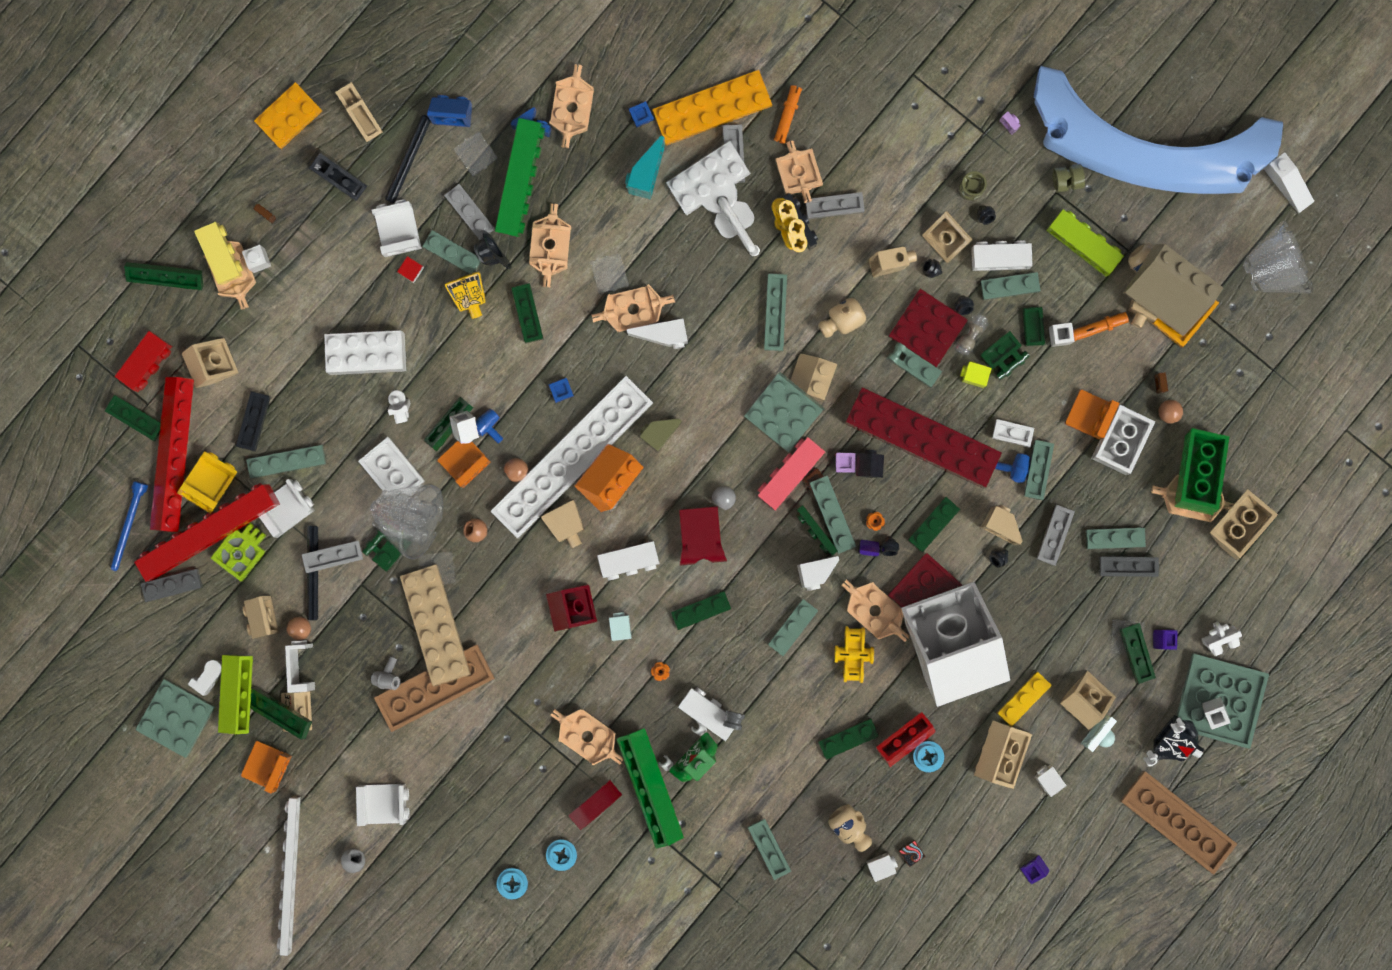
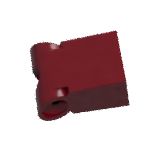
[679,507,727,566]

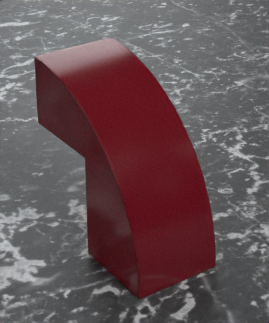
[568,780,622,831]

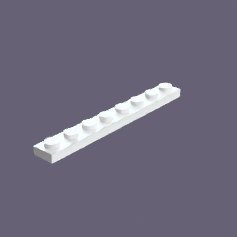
[277,796,301,956]

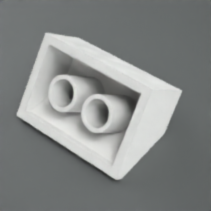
[797,556,839,591]

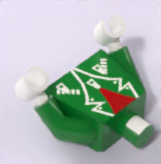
[658,721,717,782]

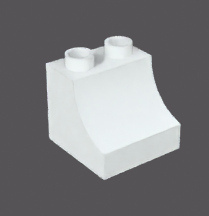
[901,582,1010,707]

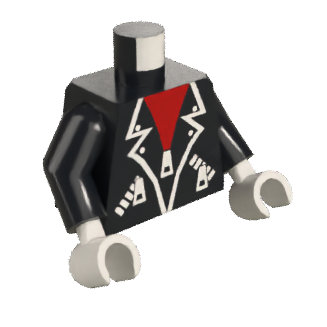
[1143,715,1204,766]

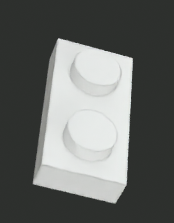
[992,419,1034,447]

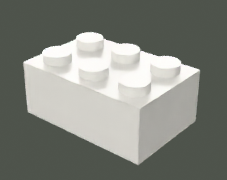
[1091,405,1155,475]

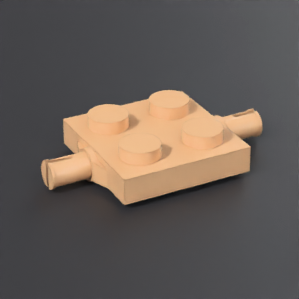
[776,141,823,203]

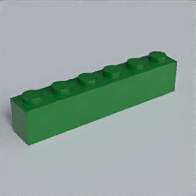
[495,118,545,237]
[616,728,684,849]

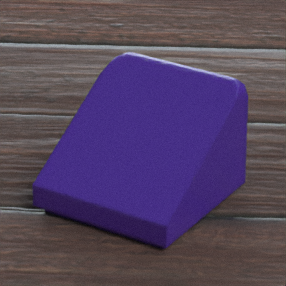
[858,540,879,557]
[1153,630,1178,650]
[1020,855,1050,884]

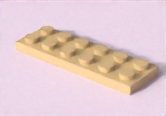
[400,565,471,686]

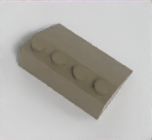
[1124,244,1223,336]

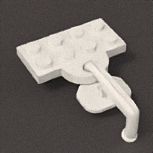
[666,141,760,256]

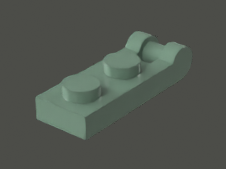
[887,342,942,388]

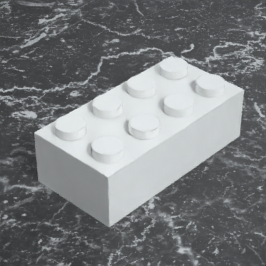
[324,331,406,375]

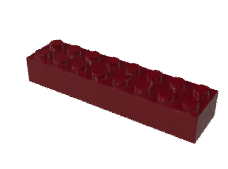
[845,387,1002,488]

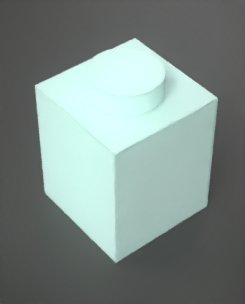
[609,612,632,641]

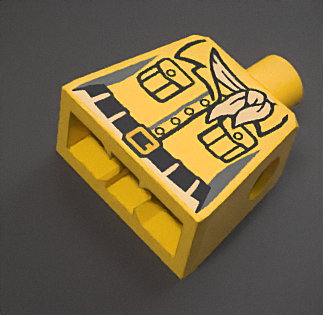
[445,271,486,319]

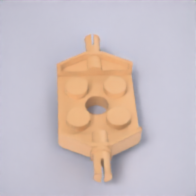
[549,64,594,148]
[529,204,571,288]
[203,241,256,310]
[591,284,675,332]
[1151,475,1235,522]
[841,579,910,642]
[550,709,624,765]

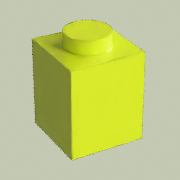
[960,361,992,388]

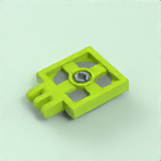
[211,523,266,582]

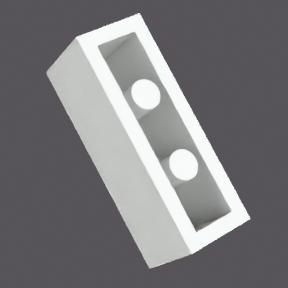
[971,241,1032,271]
[597,541,660,581]
[678,687,734,741]

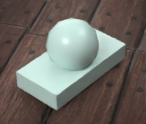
[1081,714,1117,752]

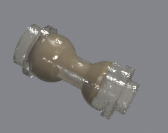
[955,314,989,356]

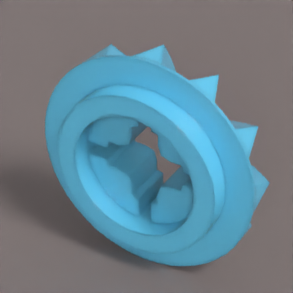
[913,741,944,772]
[546,839,577,871]
[497,868,528,899]

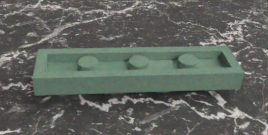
[764,274,787,351]
[246,445,326,479]
[809,475,856,554]

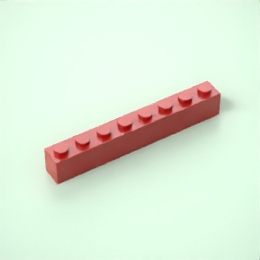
[150,377,194,532]
[135,483,280,582]

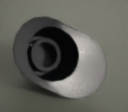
[474,231,512,269]

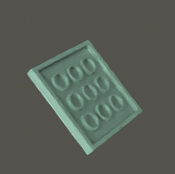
[1176,653,1269,749]

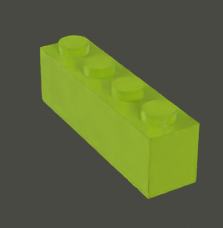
[1046,209,1124,277]
[218,655,253,734]

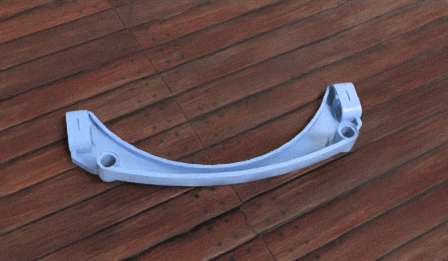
[1034,66,1283,194]

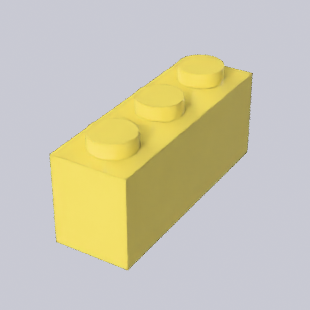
[194,222,243,285]

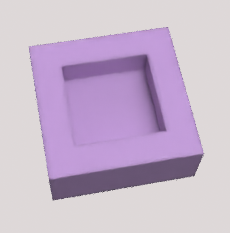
[1000,112,1020,135]
[836,453,856,473]

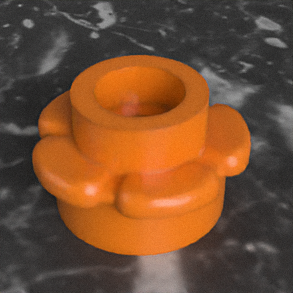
[866,512,885,531]
[651,662,670,681]

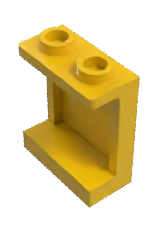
[177,451,237,513]

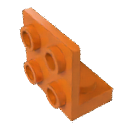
[1065,390,1119,440]
[438,441,491,488]
[241,741,292,794]

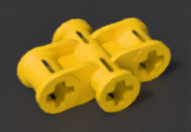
[771,198,807,252]
[834,626,874,683]

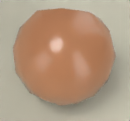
[1158,400,1183,424]
[504,458,528,482]
[463,518,488,543]
[286,616,311,641]

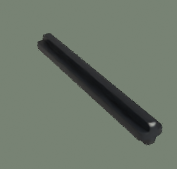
[385,115,431,203]
[307,526,318,621]

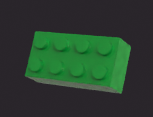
[1174,428,1230,515]

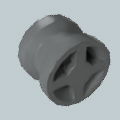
[723,710,745,730]

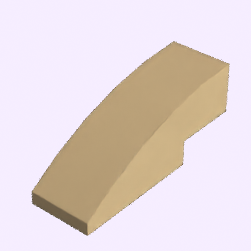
[335,82,383,142]

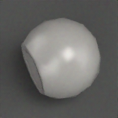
[712,486,736,510]
[341,848,365,873]

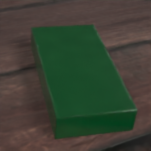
[1022,307,1045,347]

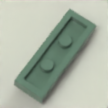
[422,230,481,274]
[980,272,1041,300]
[1023,440,1054,500]
[1086,528,1146,549]
[768,599,818,656]
[748,818,791,880]

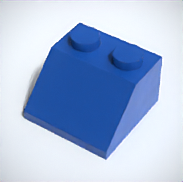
[427,95,472,127]

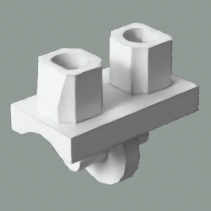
[388,390,411,424]
[1201,622,1242,656]

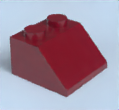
[546,585,597,632]

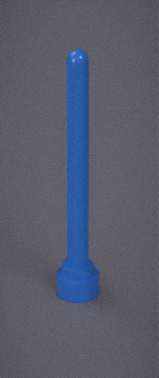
[111,481,148,571]

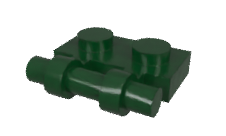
[979,331,1030,380]
[362,522,412,572]

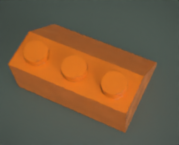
[574,444,644,512]

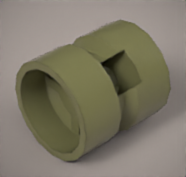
[1052,164,1085,193]
[959,171,987,201]

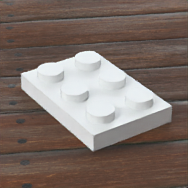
[358,437,425,505]

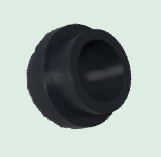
[977,205,996,225]
[922,259,942,278]
[955,295,974,315]
[880,536,900,556]
[989,549,1009,568]

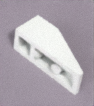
[1263,153,1314,213]
[627,319,688,349]

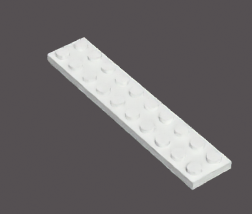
[491,376,653,538]

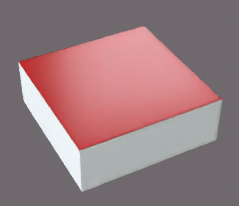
[397,256,424,283]

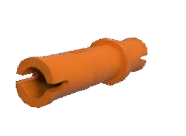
[774,85,802,144]
[1073,312,1129,341]

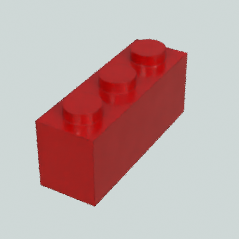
[115,331,173,392]
[876,712,935,767]

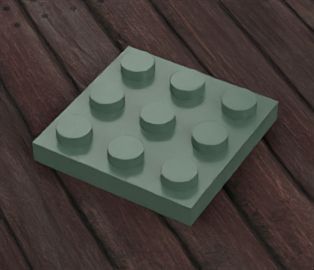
[744,372,824,452]
[136,679,216,758]

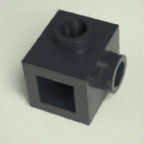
[856,450,884,478]

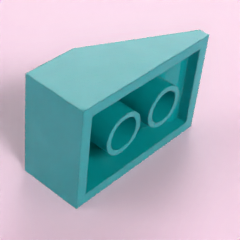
[625,136,665,200]

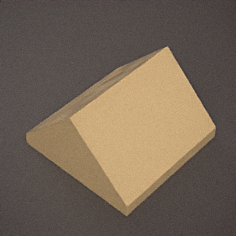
[922,211,972,263]

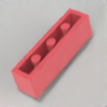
[757,437,825,511]

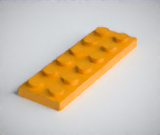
[653,70,772,146]

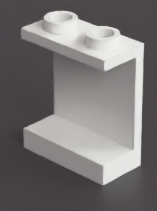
[372,200,422,257]
[259,479,315,538]
[285,640,315,693]
[356,784,410,826]

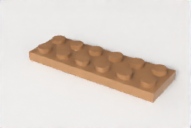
[374,644,495,732]
[1120,771,1237,875]

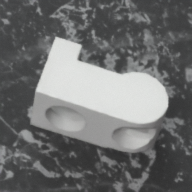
[188,660,222,696]

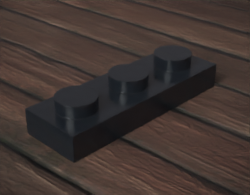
[784,193,818,250]
[236,391,271,452]

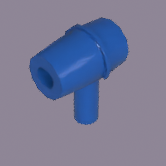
[476,409,503,444]
[995,454,1030,483]

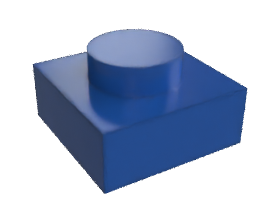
[629,101,654,128]
[549,378,574,403]

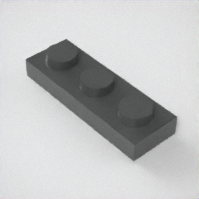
[1099,557,1159,577]
[141,569,203,602]

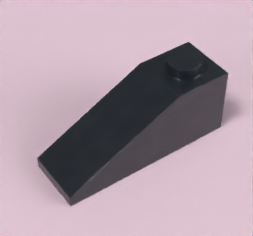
[307,148,367,201]

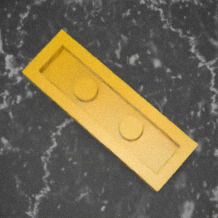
[997,672,1052,727]

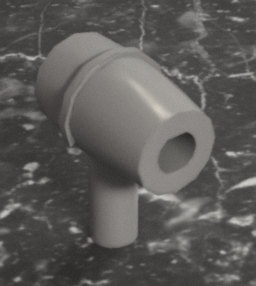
[371,657,400,690]

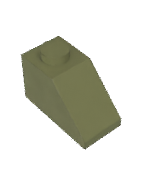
[640,419,682,452]

